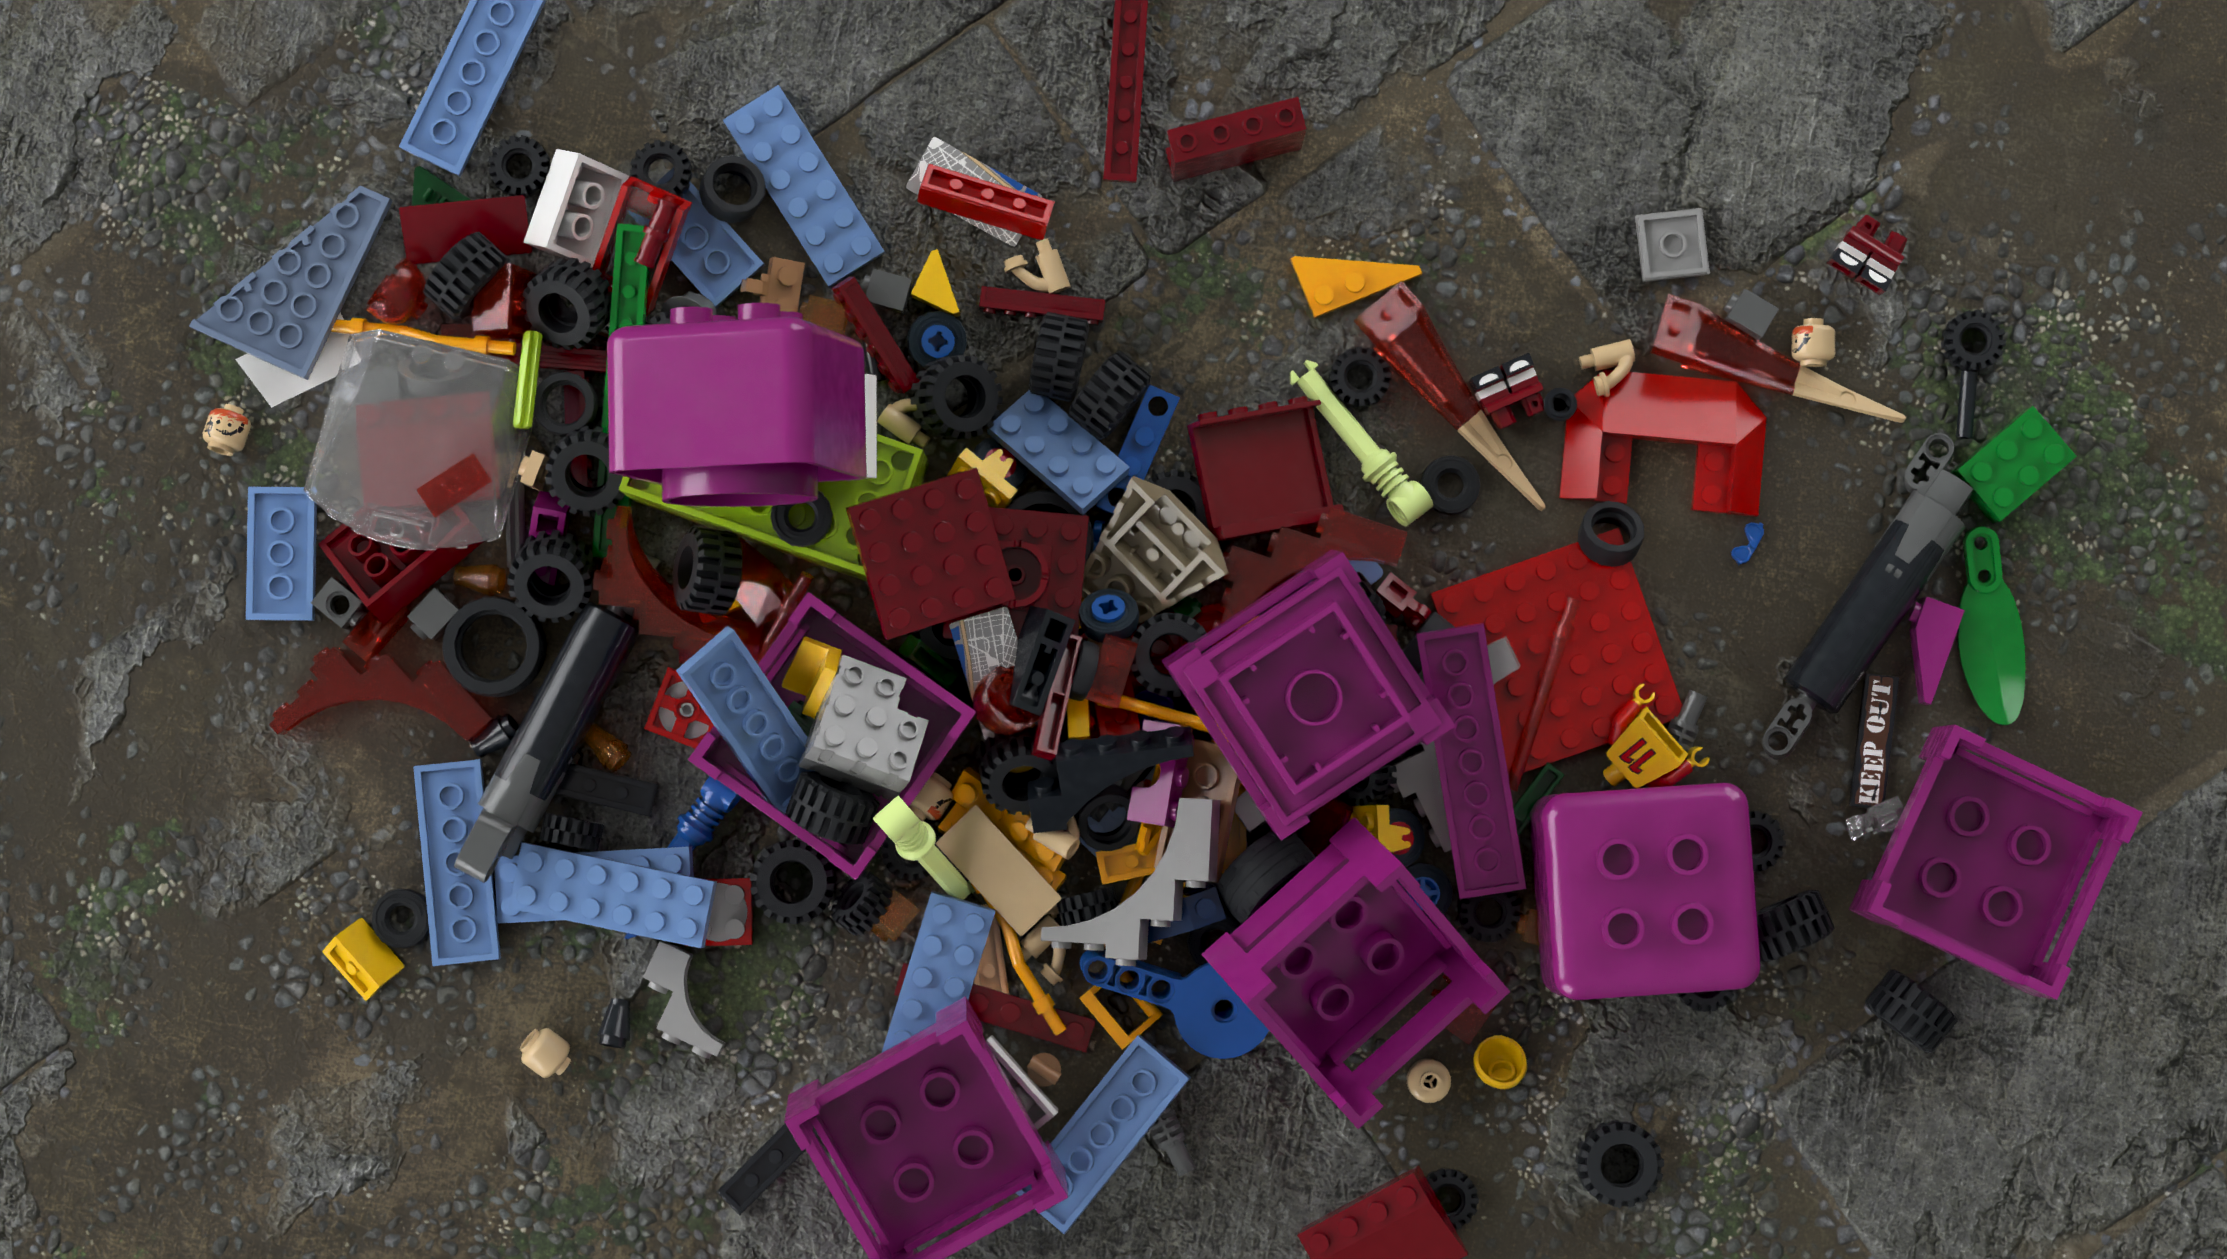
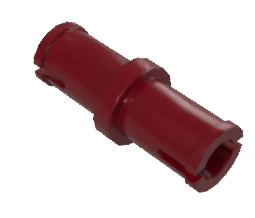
[634,198,679,269]

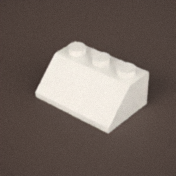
[523,149,629,268]

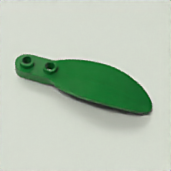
[1957,526,2025,726]

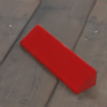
[917,163,1055,240]

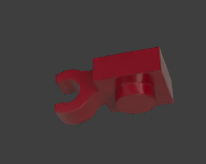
[1375,572,1431,631]

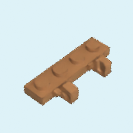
[740,257,805,312]

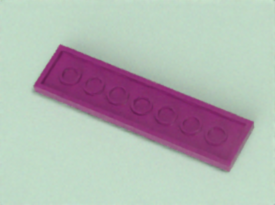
[1417,623,1526,899]

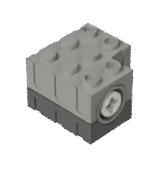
[798,655,929,801]

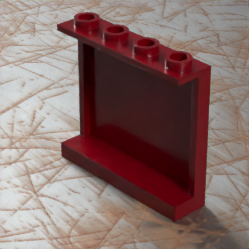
[1165,97,1307,182]
[1187,396,1345,542]

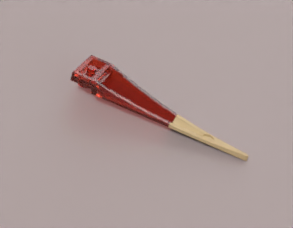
[1354,281,1545,511]
[1651,293,1906,423]

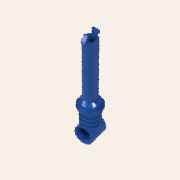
[624,772,745,939]

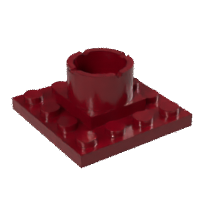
[943,507,1089,640]

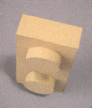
[518,450,549,491]

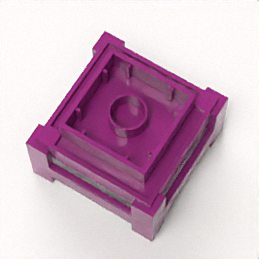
[1161,549,1455,840]
[688,592,977,880]
[1848,724,2143,1000]
[1201,817,1510,1129]
[784,996,1068,1259]

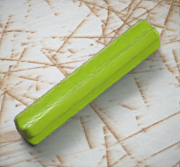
[513,330,542,429]

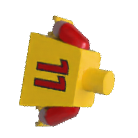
[1603,684,1710,788]

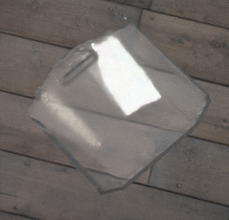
[304,329,543,551]

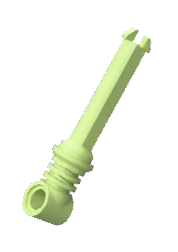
[1290,360,1433,527]
[873,796,975,900]

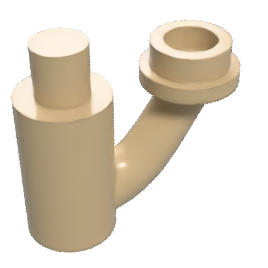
[1004,238,1071,294]
[1579,339,1635,397]
[877,398,931,449]
[1025,815,1080,860]
[1020,914,1066,986]

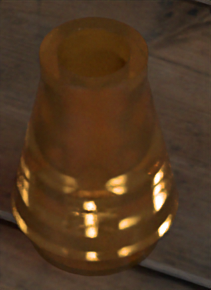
[454,564,506,596]
[584,723,632,772]

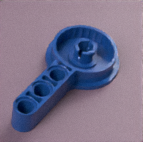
[1080,950,1269,1059]

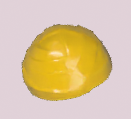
[1473,1035,1527,1089]

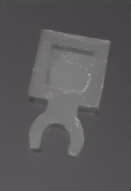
[1845,796,1904,841]

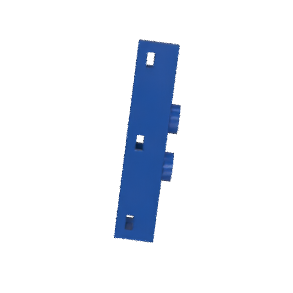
[1096,385,1180,515]

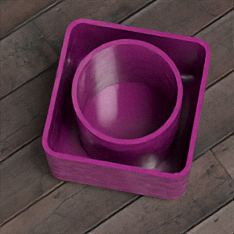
[607,303,867,507]
[1530,783,1760,1000]

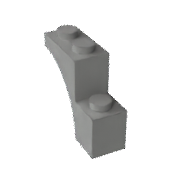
[643,940,726,1059]

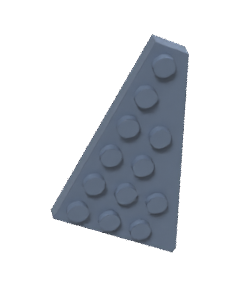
[189,185,393,380]

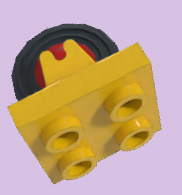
[947,437,1028,508]
[1344,805,1425,866]

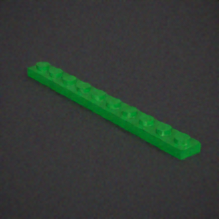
[592,223,649,560]

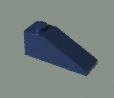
[1148,884,1226,943]

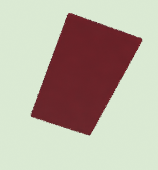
[399,195,532,265]

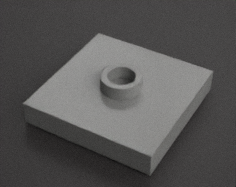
[1635,208,1710,282]

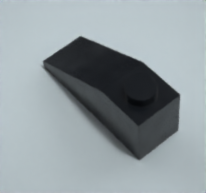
[1009,606,1076,716]

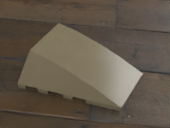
[1082,476,1229,625]

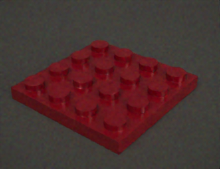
[846,468,1016,640]

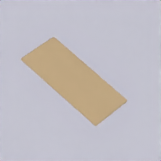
[936,805,1061,936]

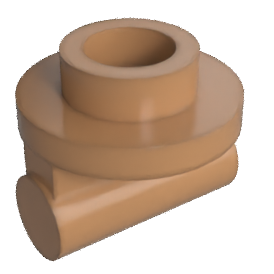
[1027,1053,1061,1086]

